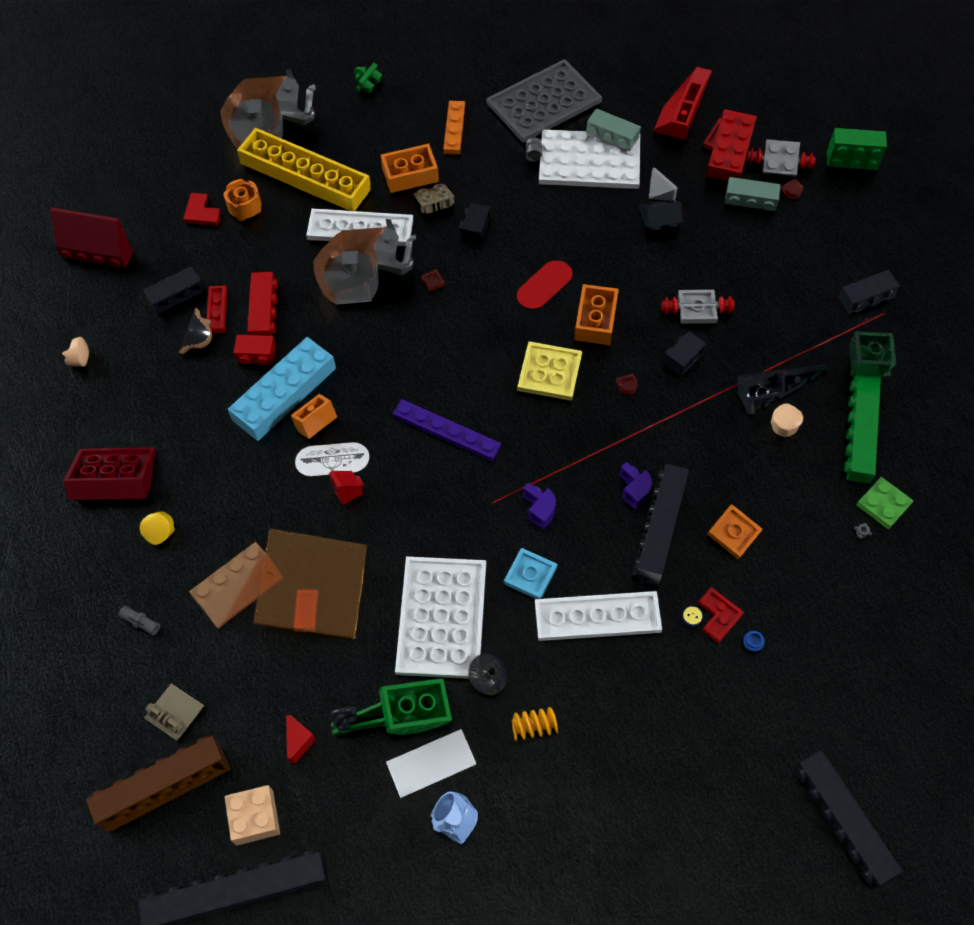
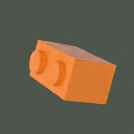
[291,394,337,439]

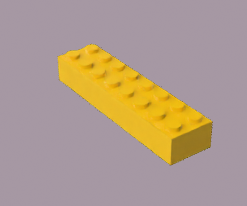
[237,128,371,211]

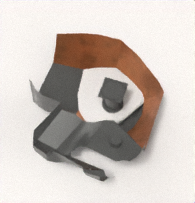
[220,69,316,148]
[314,219,416,304]

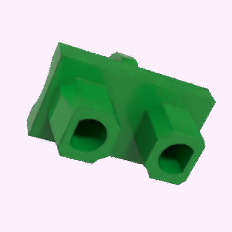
[354,63,382,94]

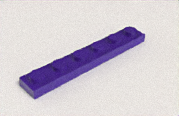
[393,399,501,462]

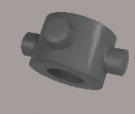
[854,523,872,539]

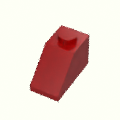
[329,471,364,505]

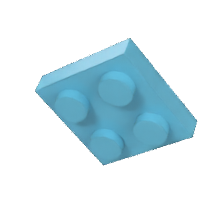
[504,548,557,599]

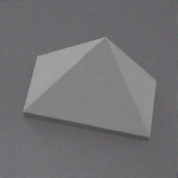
[649,168,677,200]

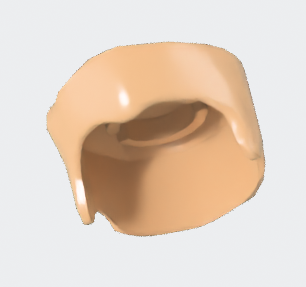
[62,337,89,367]
[771,404,803,437]

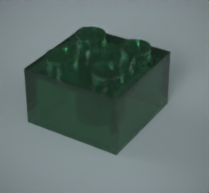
[849,331,896,377]

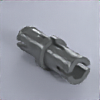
[119,606,160,635]

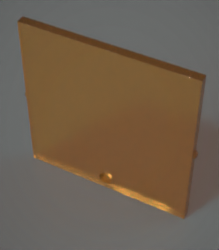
[253,529,367,639]

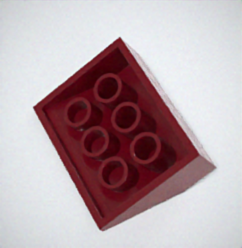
[50,208,133,268]
[63,447,155,501]

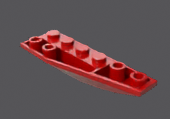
[654,67,712,140]

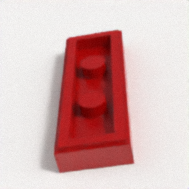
[206,286,227,333]

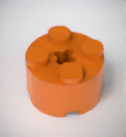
[224,179,261,221]

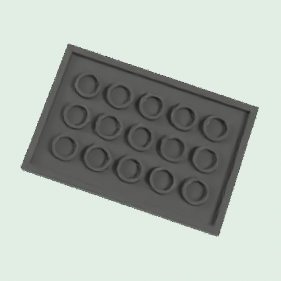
[486,59,602,143]

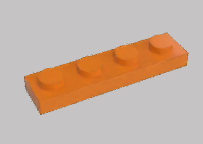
[444,101,465,154]

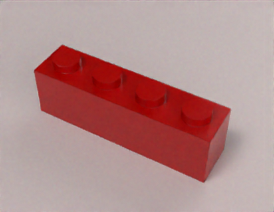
[248,272,278,336]

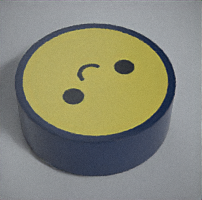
[682,606,703,628]

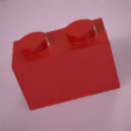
[234,335,276,365]

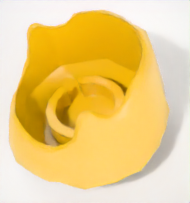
[140,511,175,545]

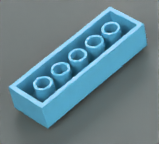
[228,337,336,441]

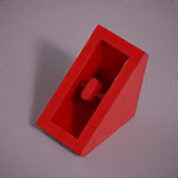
[286,715,316,764]

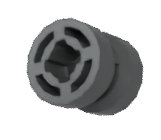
[526,138,542,162]

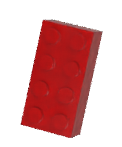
[706,109,757,181]

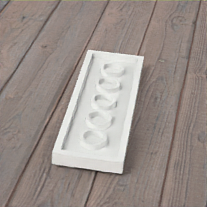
[306,209,413,246]
[535,591,662,641]

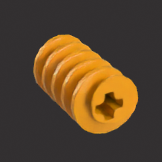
[512,707,558,741]

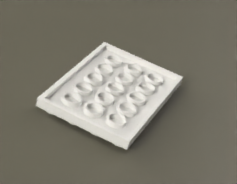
[539,130,640,189]
[395,557,486,679]

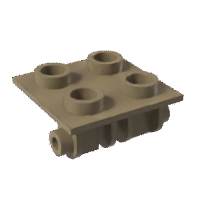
[413,184,454,214]
[144,683,204,741]

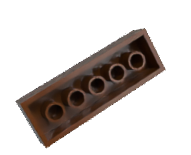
[86,736,231,833]

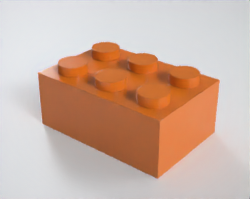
[381,144,439,193]
[574,284,619,345]

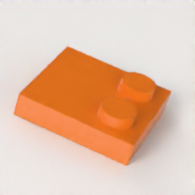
[707,504,763,559]

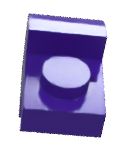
[619,462,652,510]
[523,483,556,530]

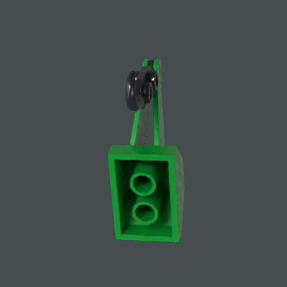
[330,678,452,735]

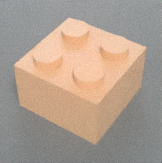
[225,785,280,846]

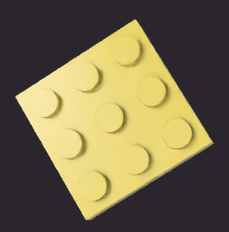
[517,342,582,401]

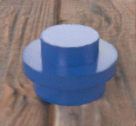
[743,631,765,652]

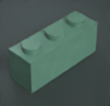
[586,109,641,151]
[725,177,781,211]

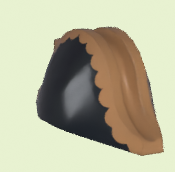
[179,309,212,354]

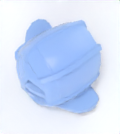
[430,792,478,844]

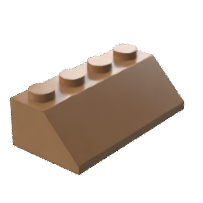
[189,542,283,629]

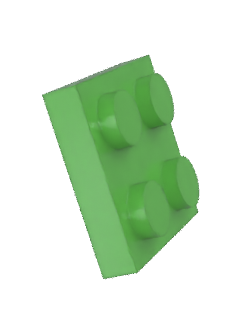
[857,477,913,530]

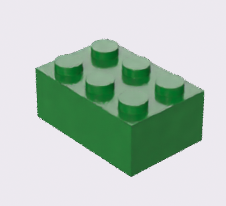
[827,128,887,170]

